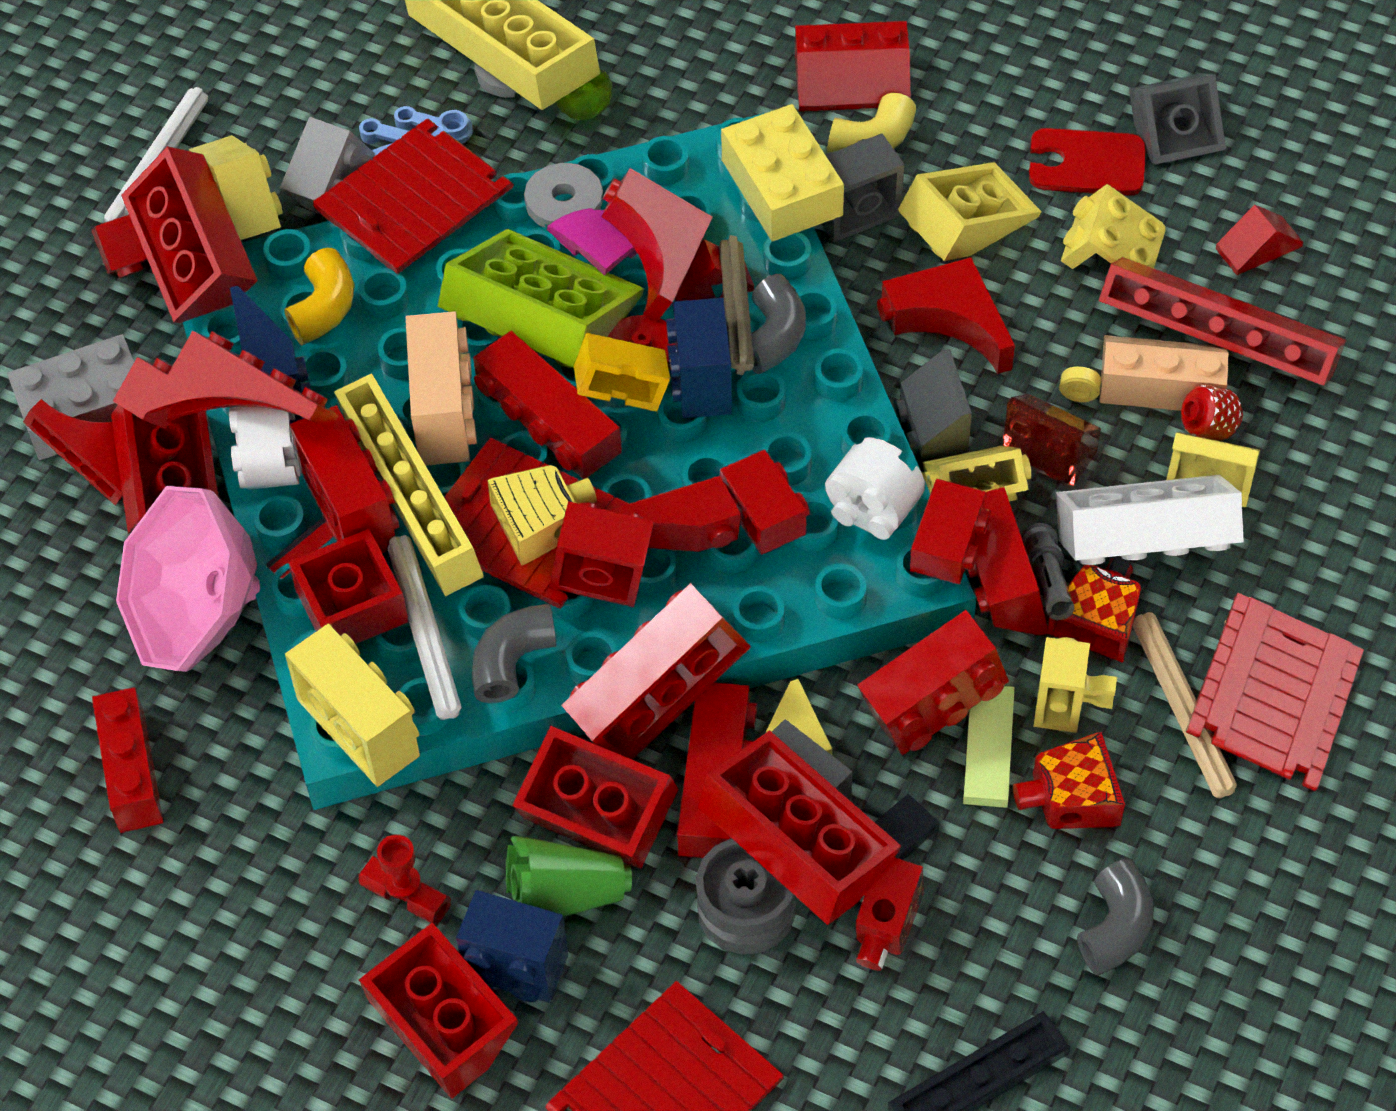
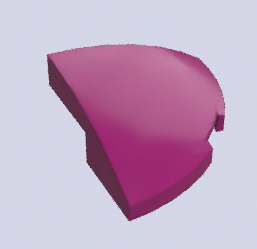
[547,208,637,276]

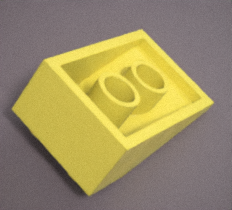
[898,162,1041,261]

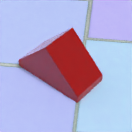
[1216,204,1303,275]
[674,239,754,301]

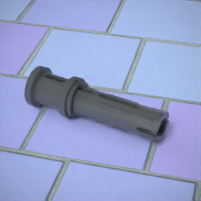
[1021,523,1074,620]

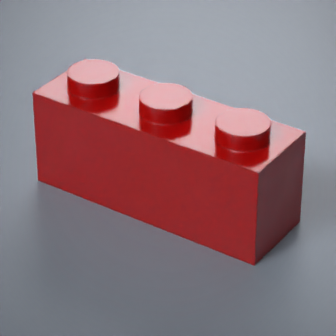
[92,687,164,833]

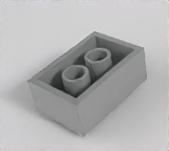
[7,334,134,461]

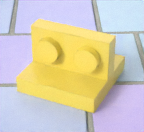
[1166,432,1260,507]

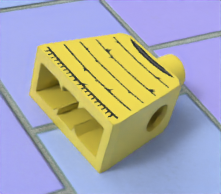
[488,465,597,565]

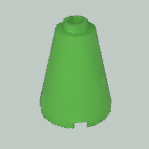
[506,836,632,917]

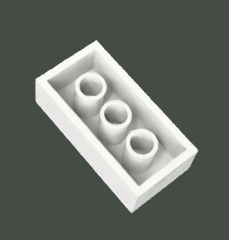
[1056,475,1244,565]

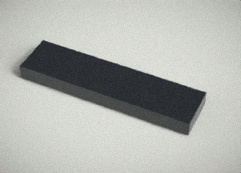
[888,1011,1070,1111]

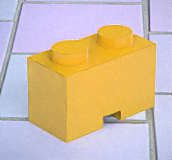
[574,333,670,412]

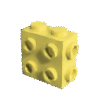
[922,446,1031,502]

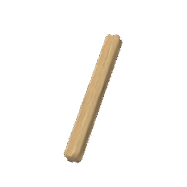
[1133,612,1237,799]

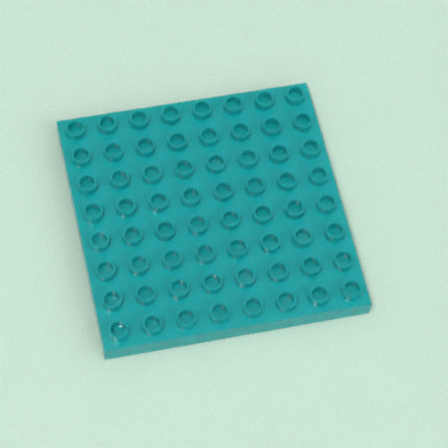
[183,113,976,810]

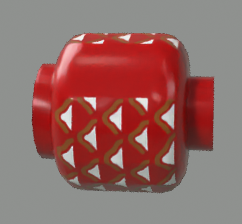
[1181,385,1243,441]

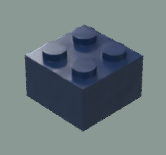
[666,298,732,418]
[456,890,569,1003]

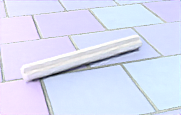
[104,87,208,222]
[387,535,461,720]

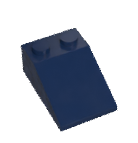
[230,286,311,424]

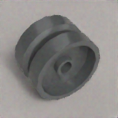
[696,838,796,955]

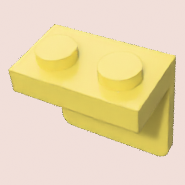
[1061,184,1166,269]

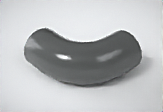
[751,274,806,374]
[472,604,556,703]
[1077,859,1154,976]

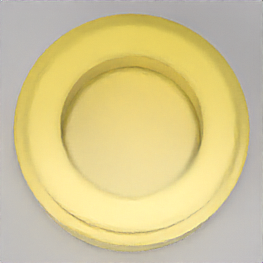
[1059,366,1101,402]

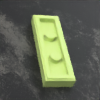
[963,686,1015,808]

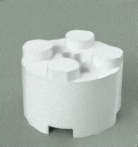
[229,407,301,490]
[825,437,925,540]

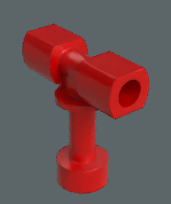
[359,835,451,926]

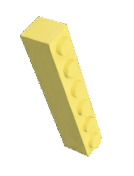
[334,373,484,597]

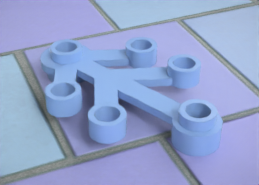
[359,106,473,156]

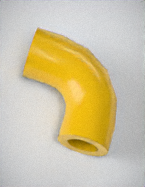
[284,248,355,346]

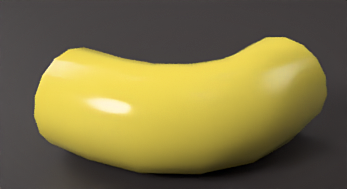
[827,93,916,153]

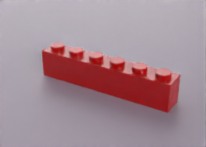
[1098,257,1346,386]

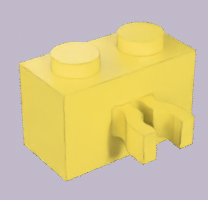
[1033,637,1117,733]

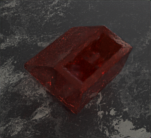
[1003,394,1101,486]

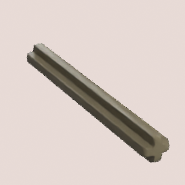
[719,235,754,375]

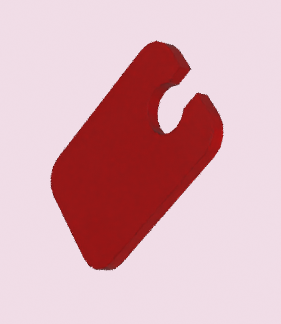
[1029,128,1145,196]

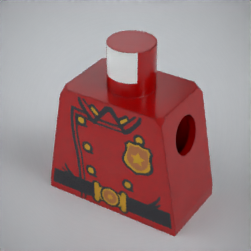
[855,857,924,971]

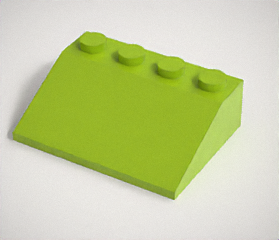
[437,229,644,368]

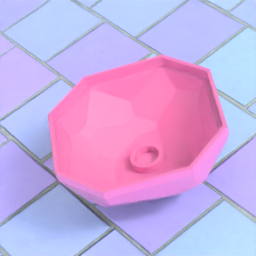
[116,486,260,672]

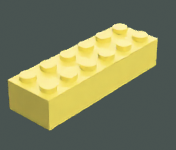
[405,0,600,110]

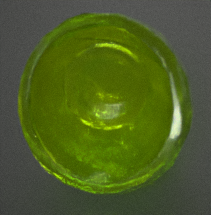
[554,70,613,120]

